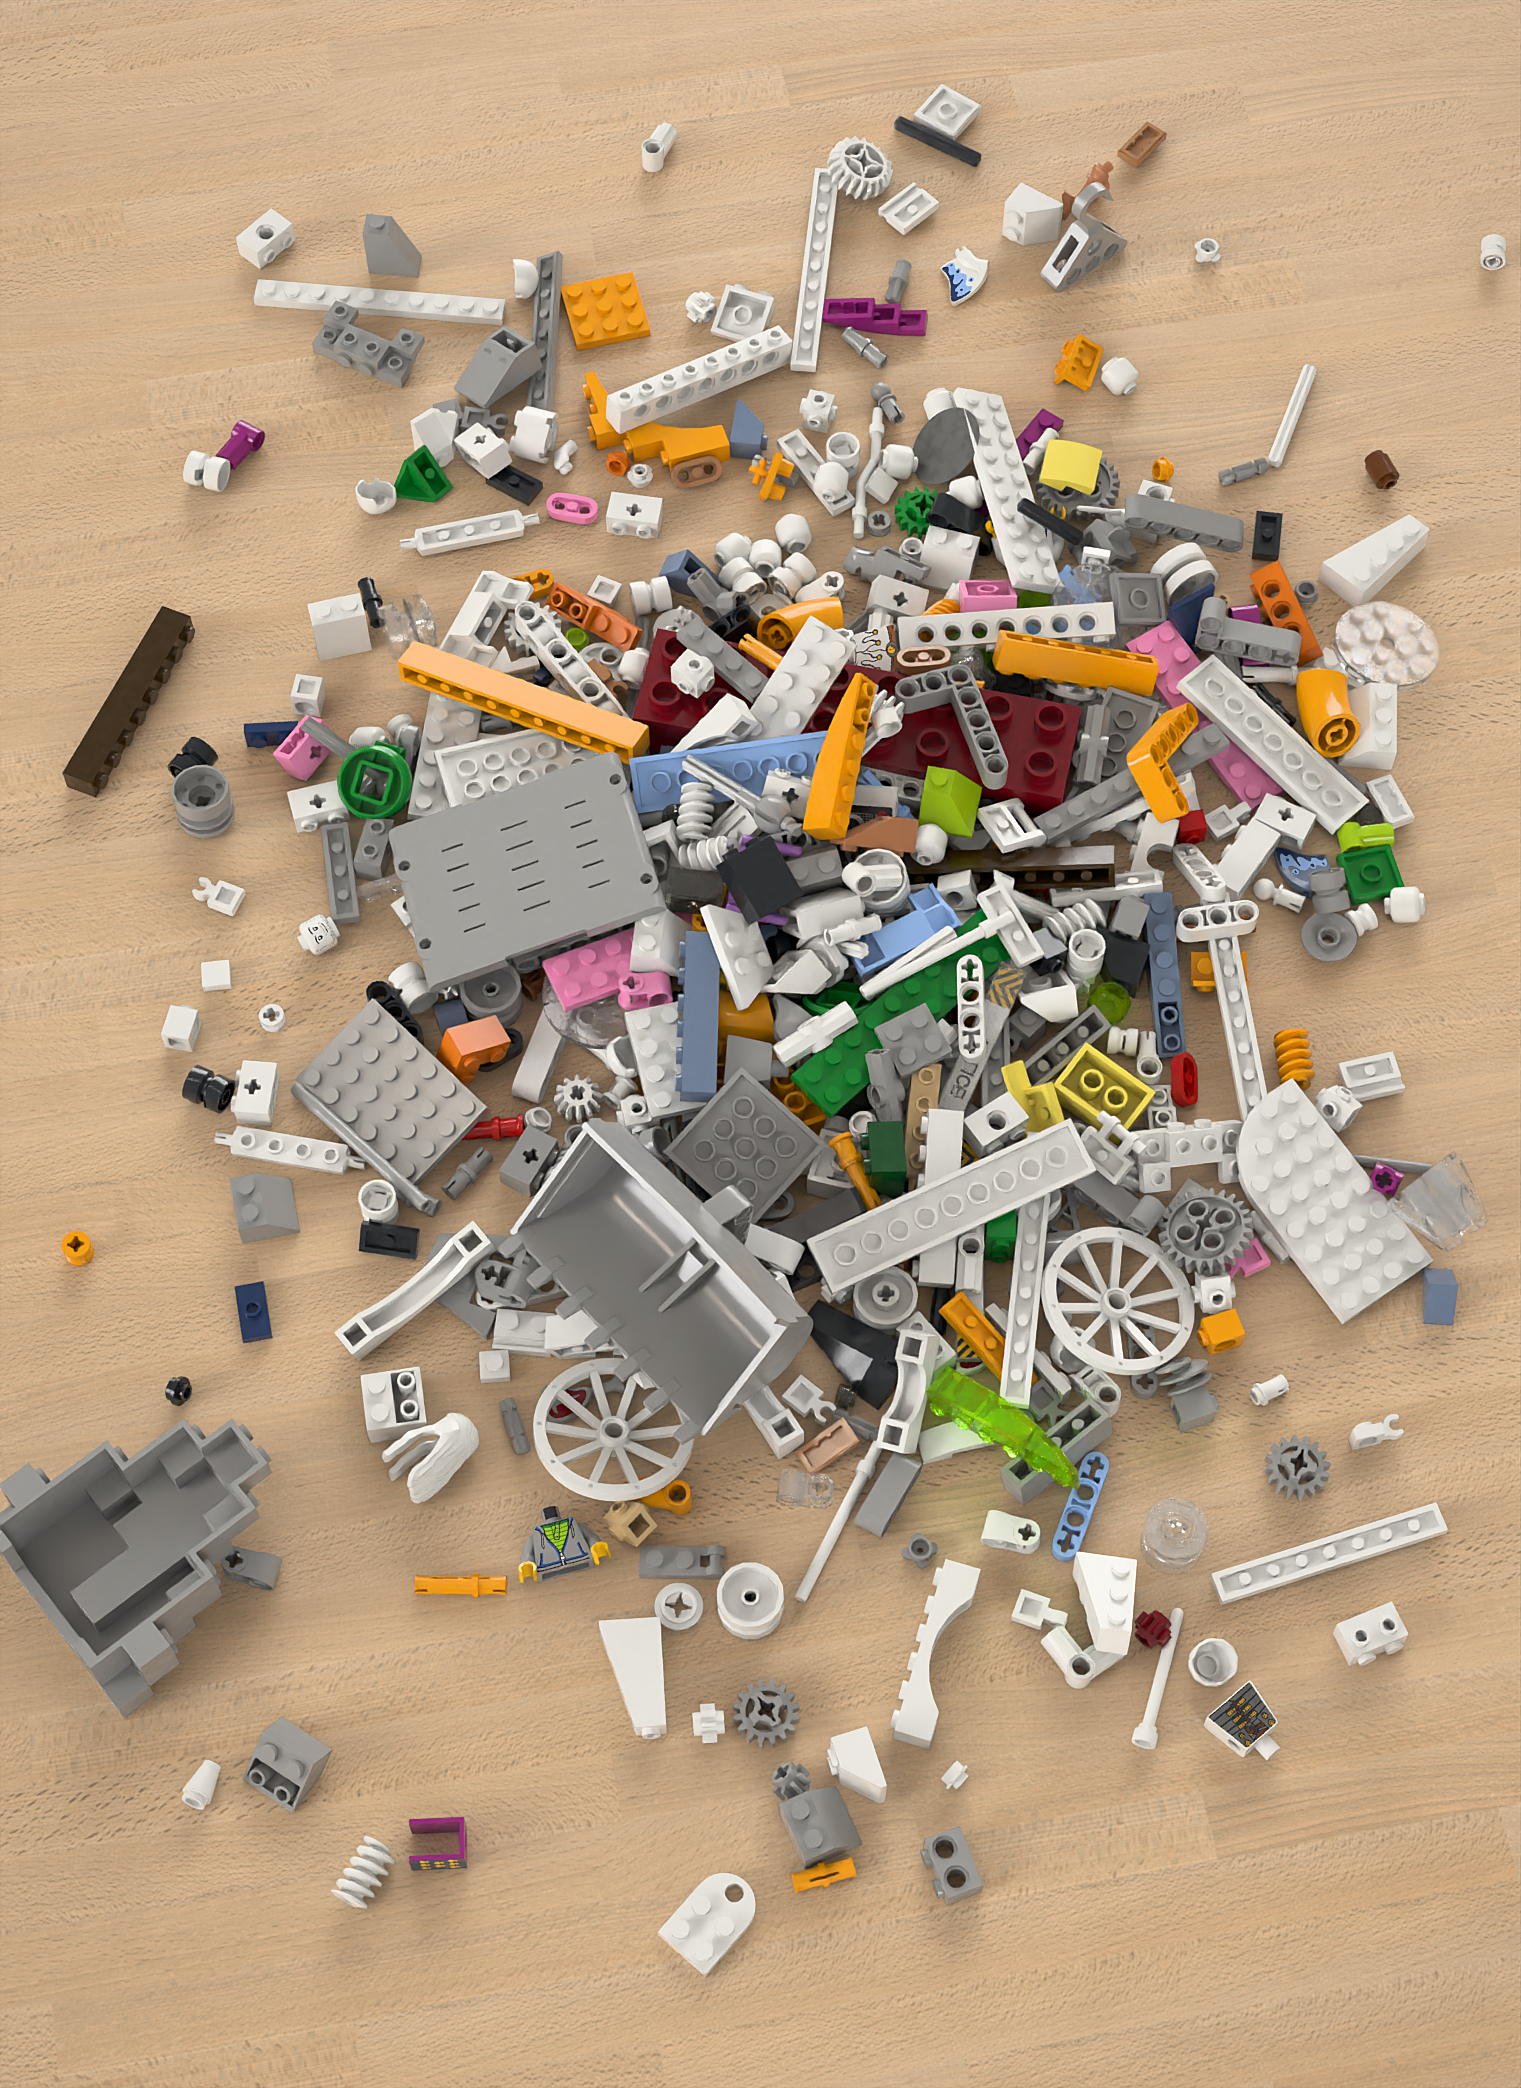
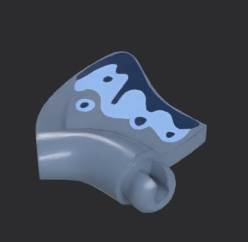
[1274,847,1330,898]

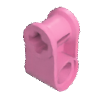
[618,971,673,1011]

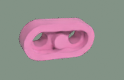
[546,493,598,525]

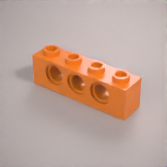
[1249,560,1324,667]

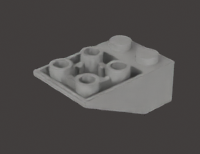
[454,325,543,409]

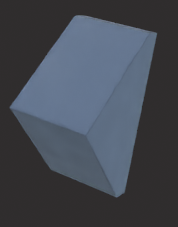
[432,997,468,1039]
[1422,1268,1458,1326]

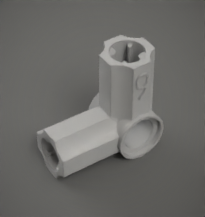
[687,568,750,622]

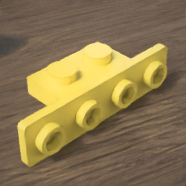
[1001,1060,1065,1139]

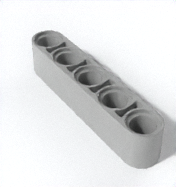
[1124,494,1244,552]

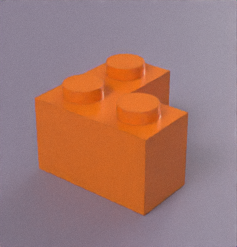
[435,1015,511,1085]

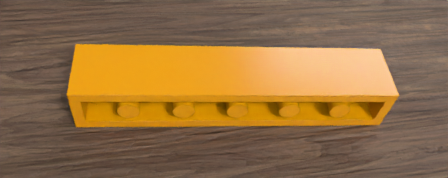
[992,630,1160,697]

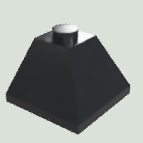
[1096,927,1151,999]

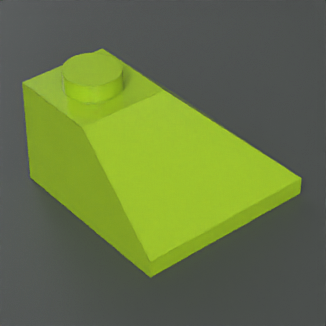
[918,766,982,839]

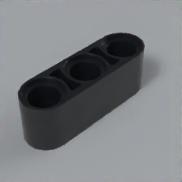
[927,493,994,556]
[708,604,761,643]
[366,981,424,1046]

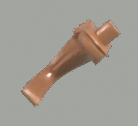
[1062,161,1114,221]

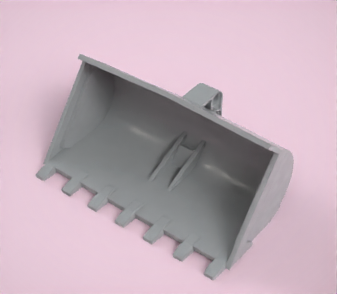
[498,1118,813,1445]

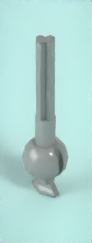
[301,716,412,807]
[681,754,805,837]

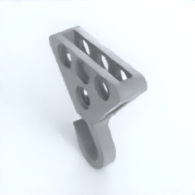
[1040,182,1127,292]

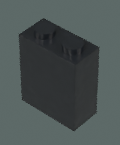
[715,835,804,925]

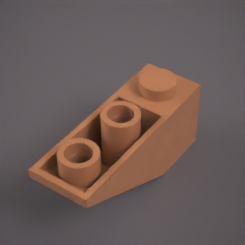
[830,816,918,857]

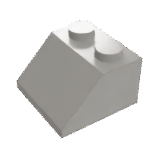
[230,1173,300,1244]
[779,1786,862,1870]

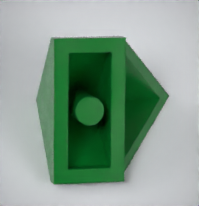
[394,445,453,503]

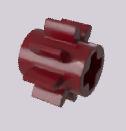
[1134,1610,1172,1649]

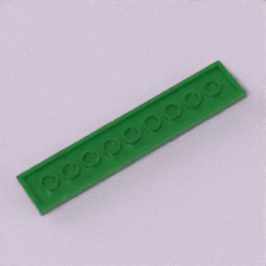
[790,908,1011,1119]

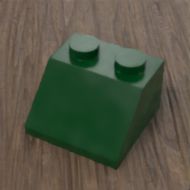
[860,1121,907,1200]

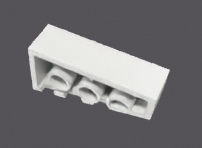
[1318,514,1430,610]

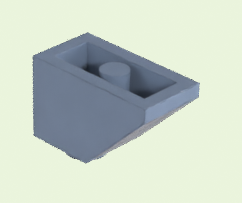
[730,400,768,459]
[658,549,722,599]

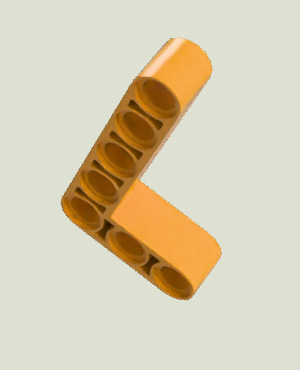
[1127,703,1199,824]

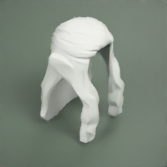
[382,1413,479,1504]

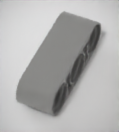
[854,1452,923,1538]

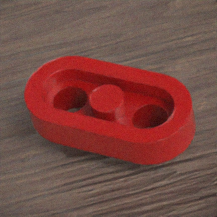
[1170,1052,1198,1108]

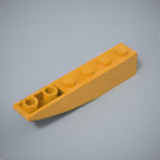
[802,673,876,840]

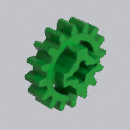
[894,486,938,539]

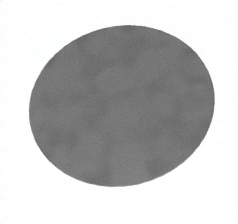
[913,407,980,484]

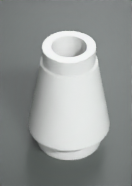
[182,1760,221,1810]

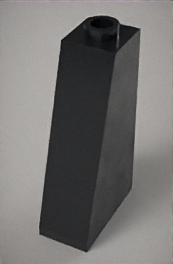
[768,1186,867,1269]

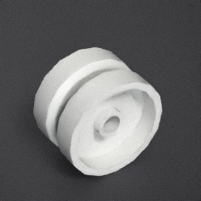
[1150,543,1219,606]
[852,1266,918,1339]
[717,1562,784,1640]

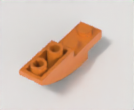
[545,582,644,652]

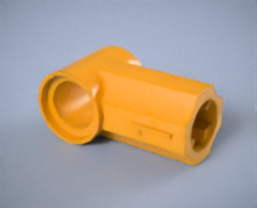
[632,1477,693,1515]

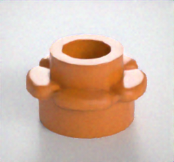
[606,452,631,476]

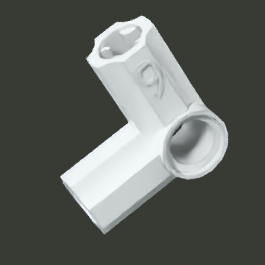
[1041,1625,1124,1689]

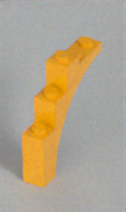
[582,371,730,474]

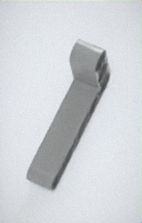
[895,664,1008,790]

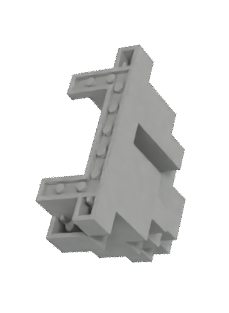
[0,1419,272,1718]

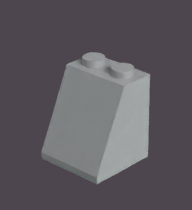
[783,844,845,898]

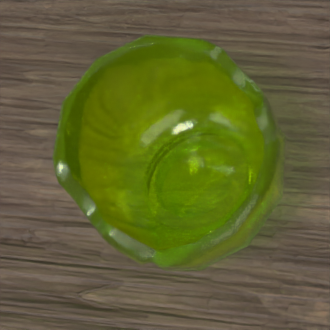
[1086,981,1131,1026]

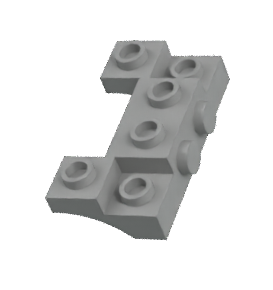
[312,300,425,388]

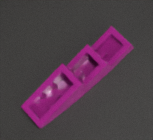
[822,298,928,336]

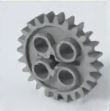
[1035,457,1120,523]
[1158,1188,1254,1275]

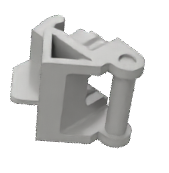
[1067,519,1138,581]

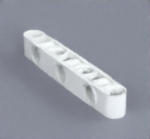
[515,601,631,720]

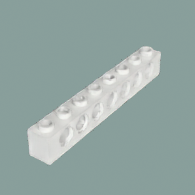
[606,325,793,434]
[897,602,1116,654]

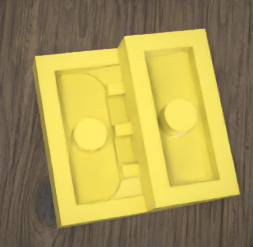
[1039,440,1102,496]

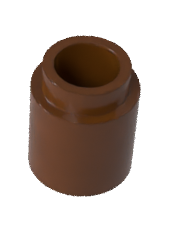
[1364,450,1400,490]

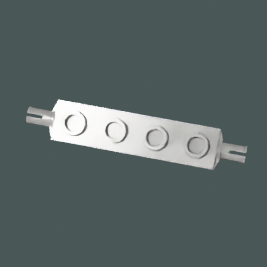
[399,509,540,556]
[214,1126,367,1175]

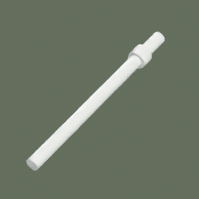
[861,911,1015,999]
[794,1441,883,1603]

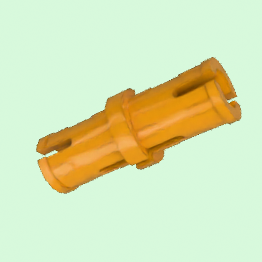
[790,1857,857,1893]

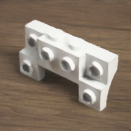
[438,571,534,668]
[1131,1119,1243,1193]

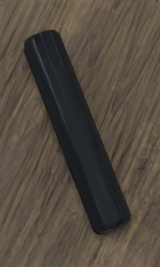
[1017,498,1084,545]

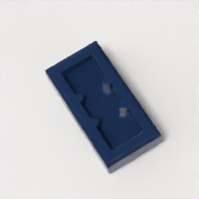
[235,1281,273,1343]

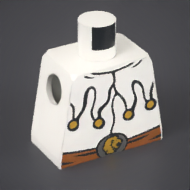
[847,624,901,673]

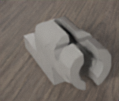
[843,545,931,583]

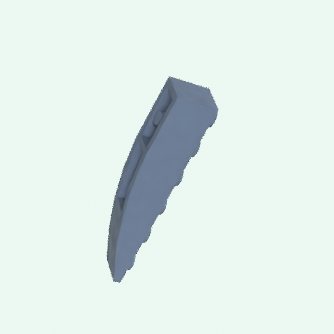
[1142,892,1186,1059]

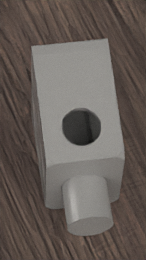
[724,1035,789,1091]

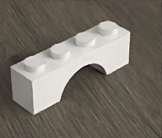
[876,1329,940,1454]
[742,1385,804,1459]

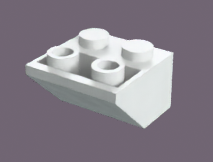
[360,1367,427,1443]

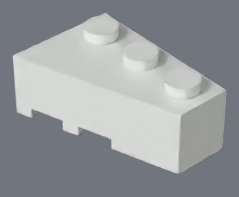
[545,1310,623,1359]
[1072,1551,1137,1655]

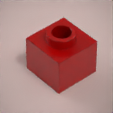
[1176,809,1207,845]

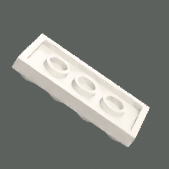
[624,1001,707,1121]

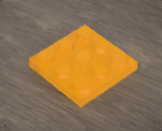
[561,272,651,351]

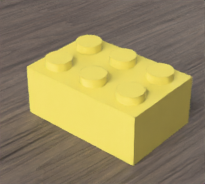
[1053,1043,1156,1145]

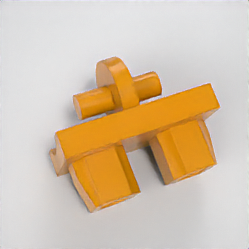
[748,452,794,501]

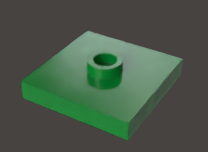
[1336,844,1405,906]

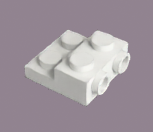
[711,284,776,342]

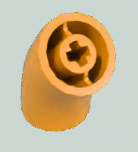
[757,596,844,652]
[1296,669,1360,758]
[718,989,778,1044]

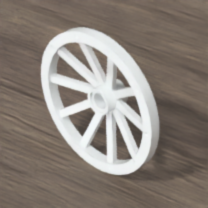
[1041,1227,1195,1375]
[533,1358,694,1501]

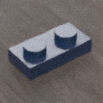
[244,721,298,748]

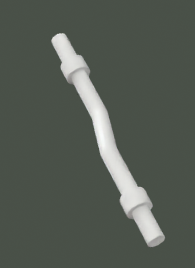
[852,407,885,539]

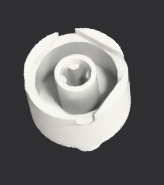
[509,406,559,464]

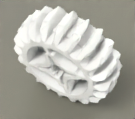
[827,136,893,201]

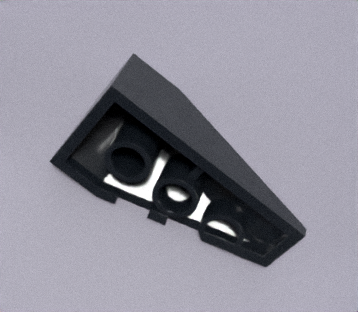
[807,1299,898,1411]

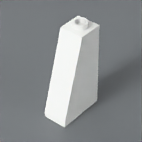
[599,1617,667,1739]

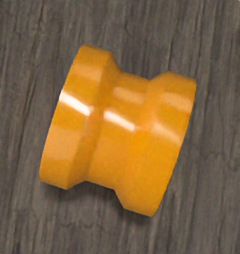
[61,1231,94,1266]

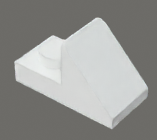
[490,646,540,682]

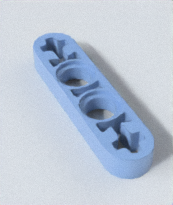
[1051,1452,1109,1562]

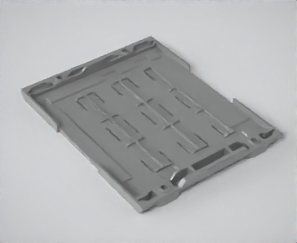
[388,752,668,993]

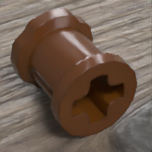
[520,967,552,1001]

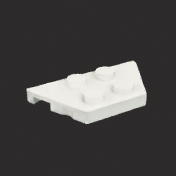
[700,904,775,1011]

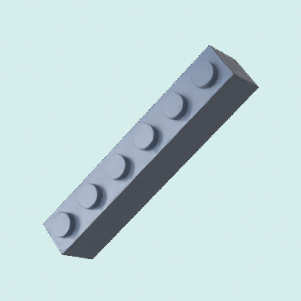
[675,931,720,1102]

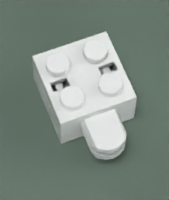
[801,1128,867,1199]

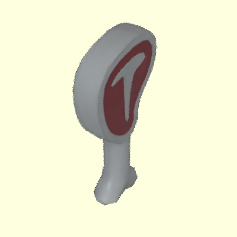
[540,1375,626,1425]

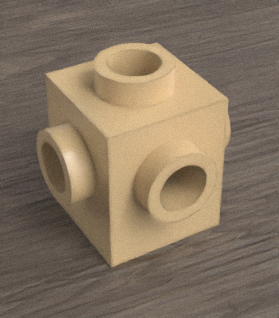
[603,1500,657,1547]

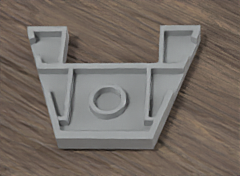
[424,1233,517,1340]

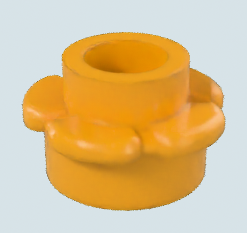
[1152,457,1174,482]

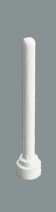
[1131,1608,1184,1749]

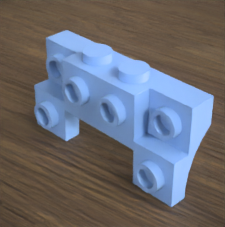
[845,883,961,979]

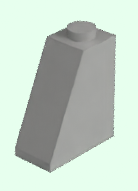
[363,214,422,277]

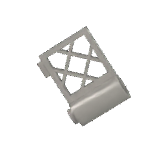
[1043,1188,1091,1268]

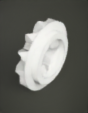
[654,1583,703,1632]

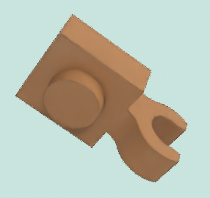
[587,658,629,701]

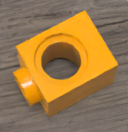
[1197,1308,1246,1356]

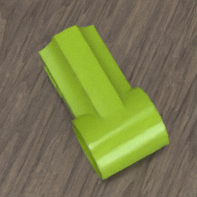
[1336,822,1395,853]

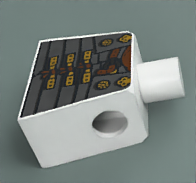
[1203,1680,1280,1760]

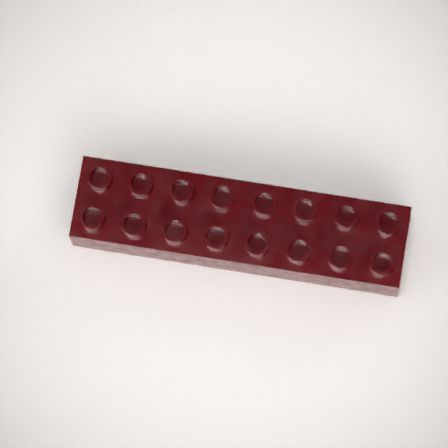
[632,628,1082,818]

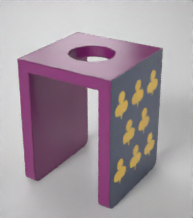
[409,1817,467,1871]

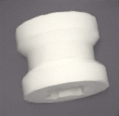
[1344,903,1378,937]

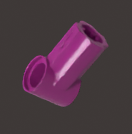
[216,420,265,471]
[1370,1162,1404,1197]

